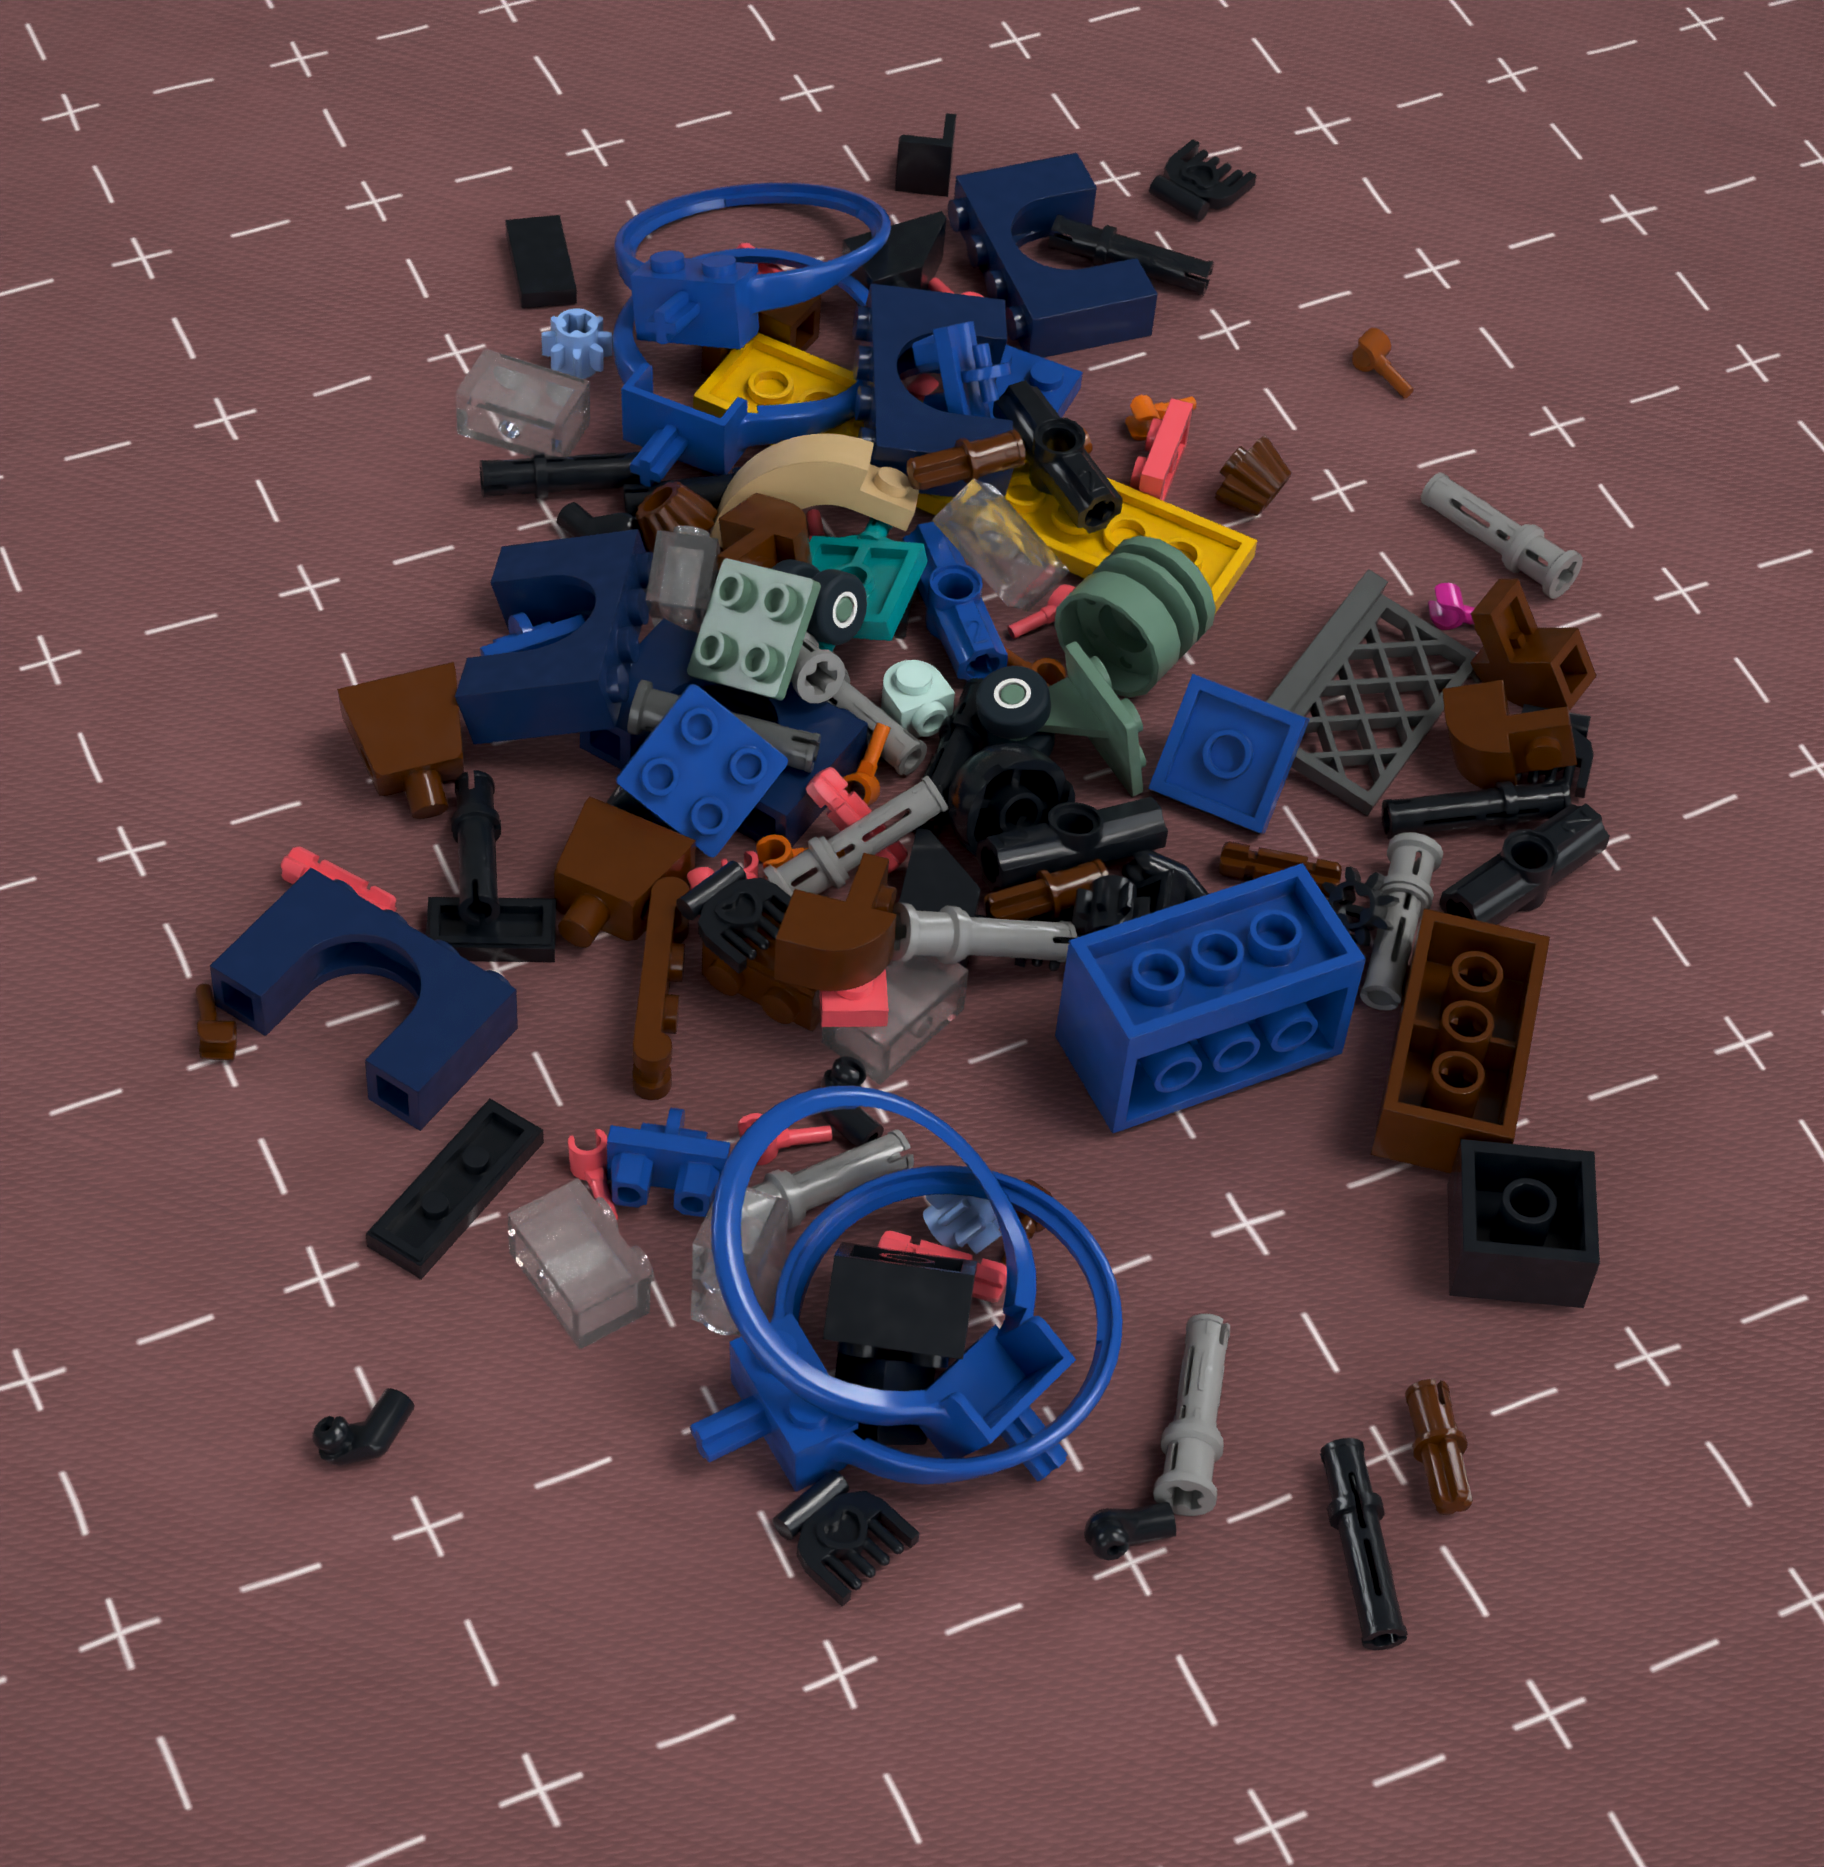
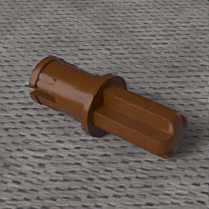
[906,430,1026,490]
[983,859,1109,920]
[1405,1379,1473,1515]

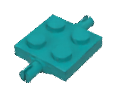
[809,517,928,652]

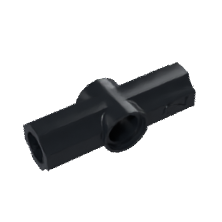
[993,380,1123,534]
[976,796,1168,892]
[1439,803,1610,925]

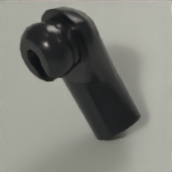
[557,502,644,541]
[1122,849,1209,902]
[821,1056,884,1147]
[312,1388,414,1466]
[1084,1502,1176,1560]

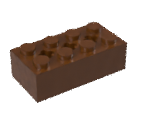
[1370,909,1550,1173]

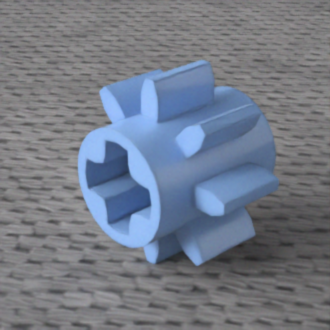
[542,308,612,379]
[923,1194,1002,1254]

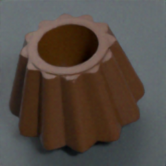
[1214,435,1291,516]
[635,481,718,562]

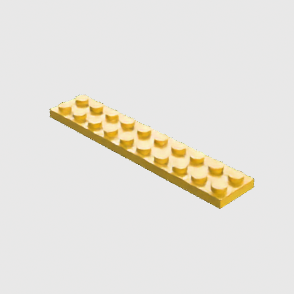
[693,332,1257,614]

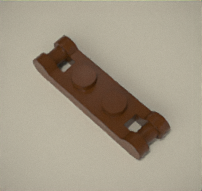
[632,876,690,1100]

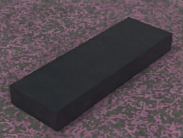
[366,1098,544,1280]

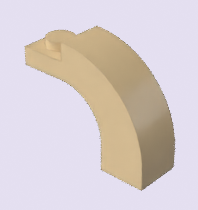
[708,434,919,548]

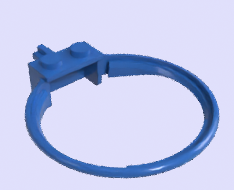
[615,183,891,349]
[613,248,869,487]
[711,1086,1076,1482]
[690,1165,1123,1492]

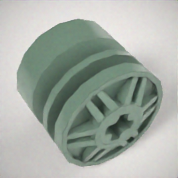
[1054,535,1216,698]

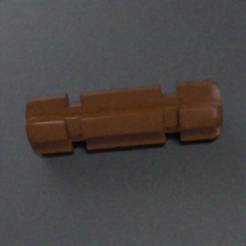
[1218,841,1342,897]

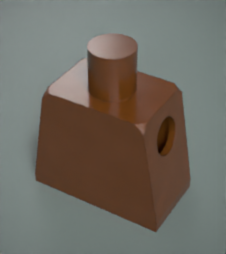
[337,662,464,819]
[554,796,696,948]

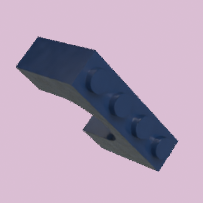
[948,153,1158,358]
[852,283,1014,503]
[455,529,659,745]
[580,618,868,847]
[210,868,518,1131]

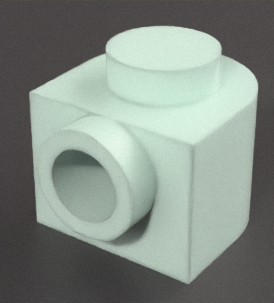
[881,660,955,738]

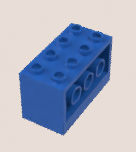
[1055,863,1366,1134]

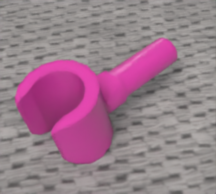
[1428,583,1475,630]

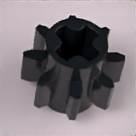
[1322,866,1400,947]
[1072,875,1151,935]

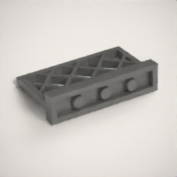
[1266,569,1477,816]

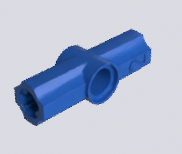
[902,521,1008,681]

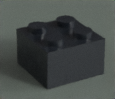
[1447,1139,1600,1308]
[823,1242,977,1368]

